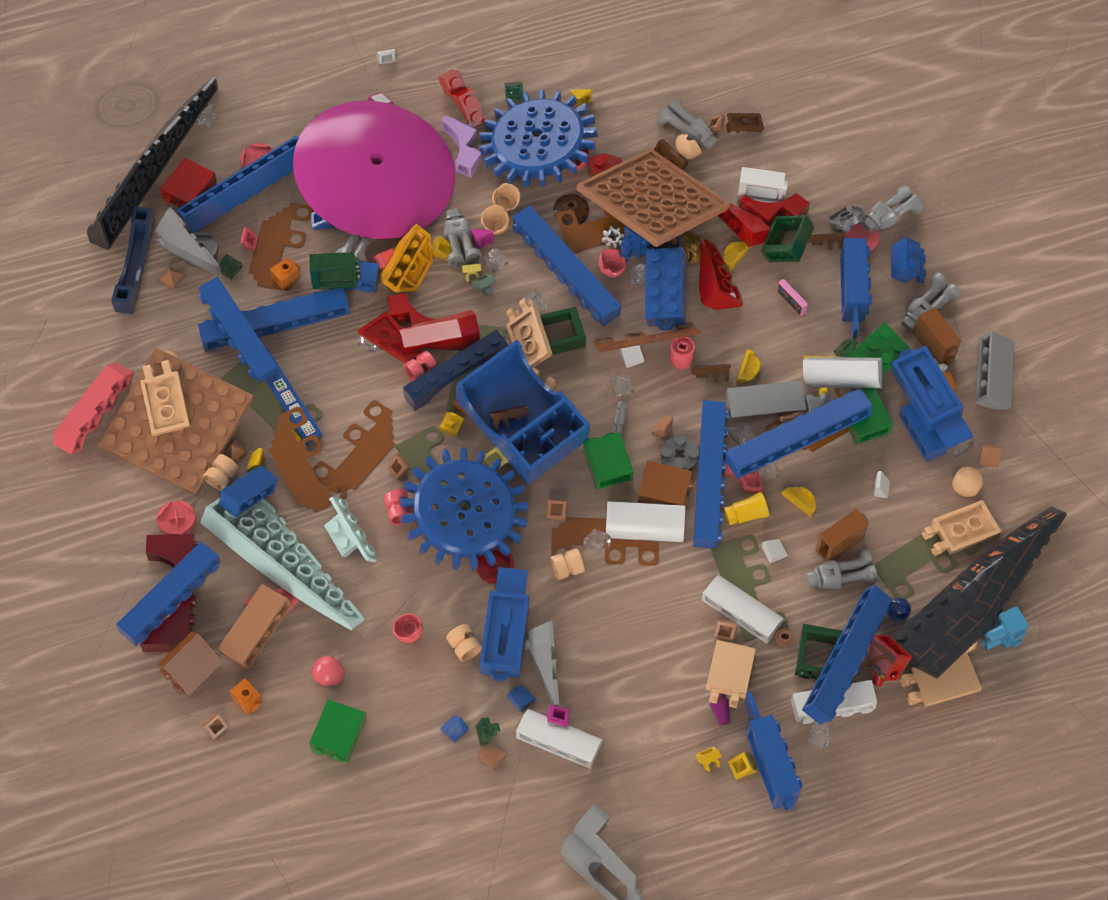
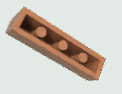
[217,584,292,671]

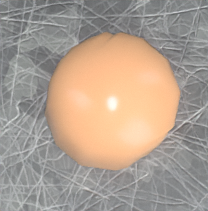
[675,133,702,160]
[492,183,521,212]
[481,205,510,235]
[952,466,983,497]

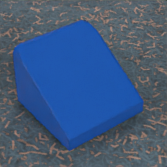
[311,212,334,230]
[507,685,536,712]

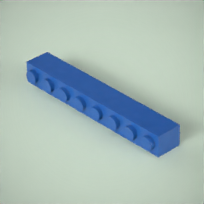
[176,136,299,233]
[512,206,621,327]
[197,288,350,352]
[726,389,872,479]
[693,400,729,548]
[802,585,892,725]

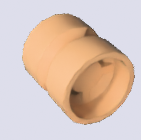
[203,454,239,491]
[550,548,585,581]
[446,624,482,662]

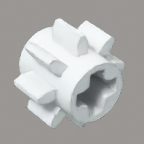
[602,226,624,249]

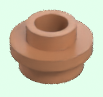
[774,628,795,648]

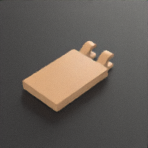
[506,298,553,368]
[140,360,191,436]
[921,500,1002,556]
[705,640,756,708]
[899,652,982,707]

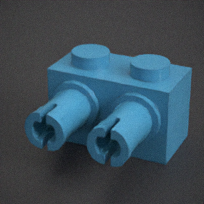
[981,606,1029,651]

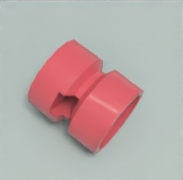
[669,336,695,369]
[403,351,438,381]
[383,489,413,525]

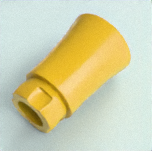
[724,491,769,525]

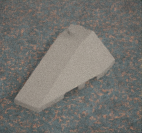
[155,208,221,276]
[525,621,559,707]

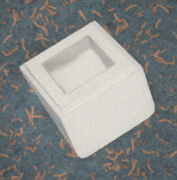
[376,49,396,64]
[620,345,644,368]
[873,471,890,498]
[761,539,788,564]

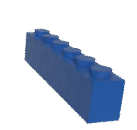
[198,276,279,384]
[116,541,221,646]

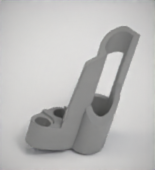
[561,804,643,900]

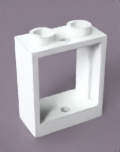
[737,167,788,202]

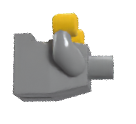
[805,387,832,414]

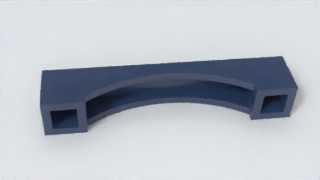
[111,206,155,314]
[403,330,508,411]

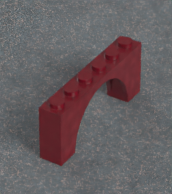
[140,534,199,652]

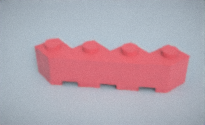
[52,362,134,454]

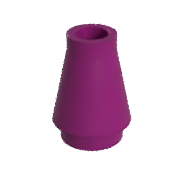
[709,694,731,726]

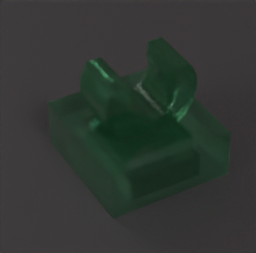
[504,81,523,103]
[219,254,243,280]
[833,337,858,358]
[475,717,501,745]

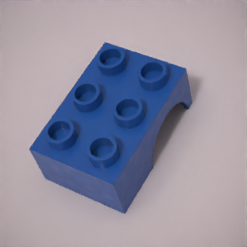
[456,340,590,485]

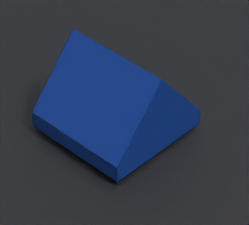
[440,715,469,743]

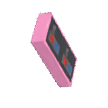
[777,279,808,316]

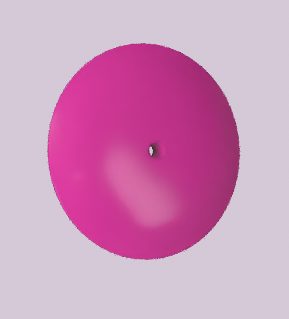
[293,101,455,239]

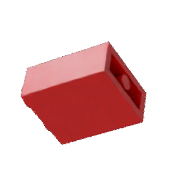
[160,157,217,208]

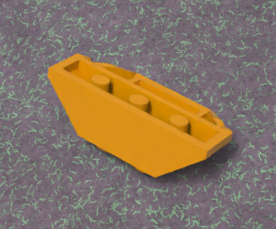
[381,224,433,293]

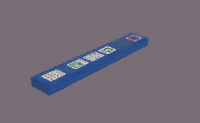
[265,348,323,445]

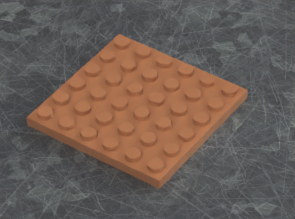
[576,149,730,247]
[98,348,255,496]

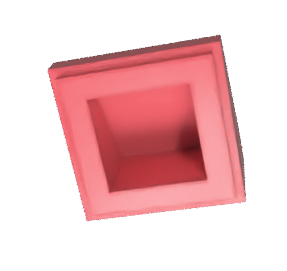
[370,248,394,269]

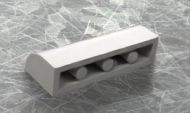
[976,331,1014,410]
[725,380,807,418]

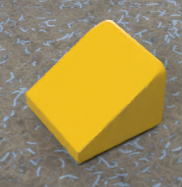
[570,89,592,108]
[431,236,452,260]
[246,448,265,472]
[728,752,758,780]

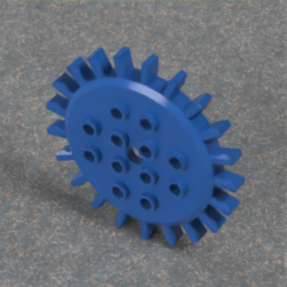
[479,89,598,188]
[399,447,529,571]

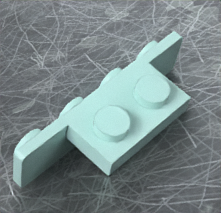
[324,496,378,562]

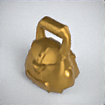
[681,231,703,265]

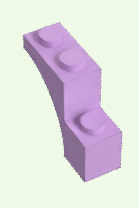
[441,115,482,178]

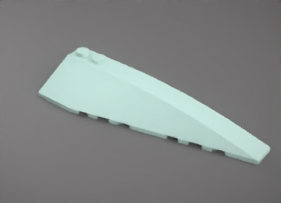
[200,498,365,630]

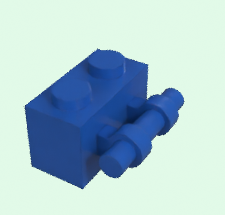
[620,226,652,262]
[891,237,926,284]

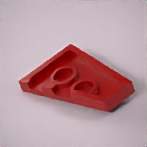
[357,311,422,364]

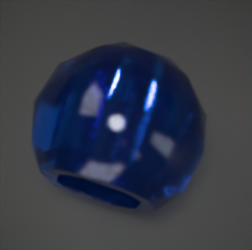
[887,597,911,622]

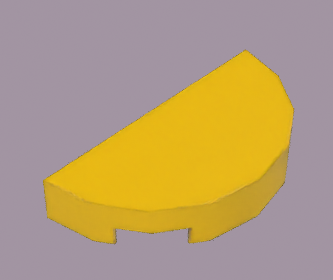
[723,241,750,271]
[736,348,761,383]
[782,486,816,517]

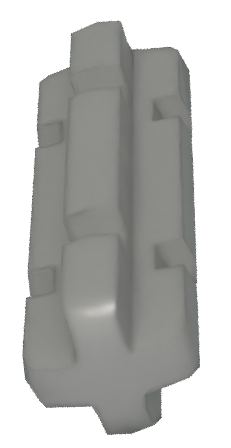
[612,401,628,435]

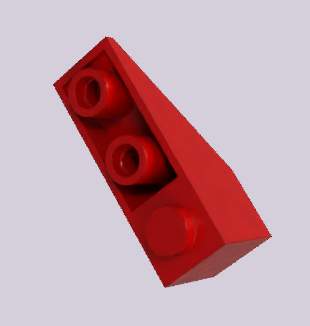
[717,203,770,247]

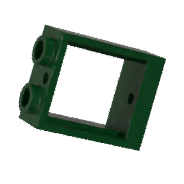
[761,215,815,262]
[309,252,361,289]
[540,307,586,355]
[794,623,842,679]

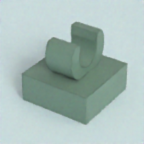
[472,274,496,295]

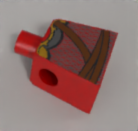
[866,635,912,686]

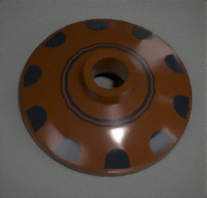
[553,194,589,225]

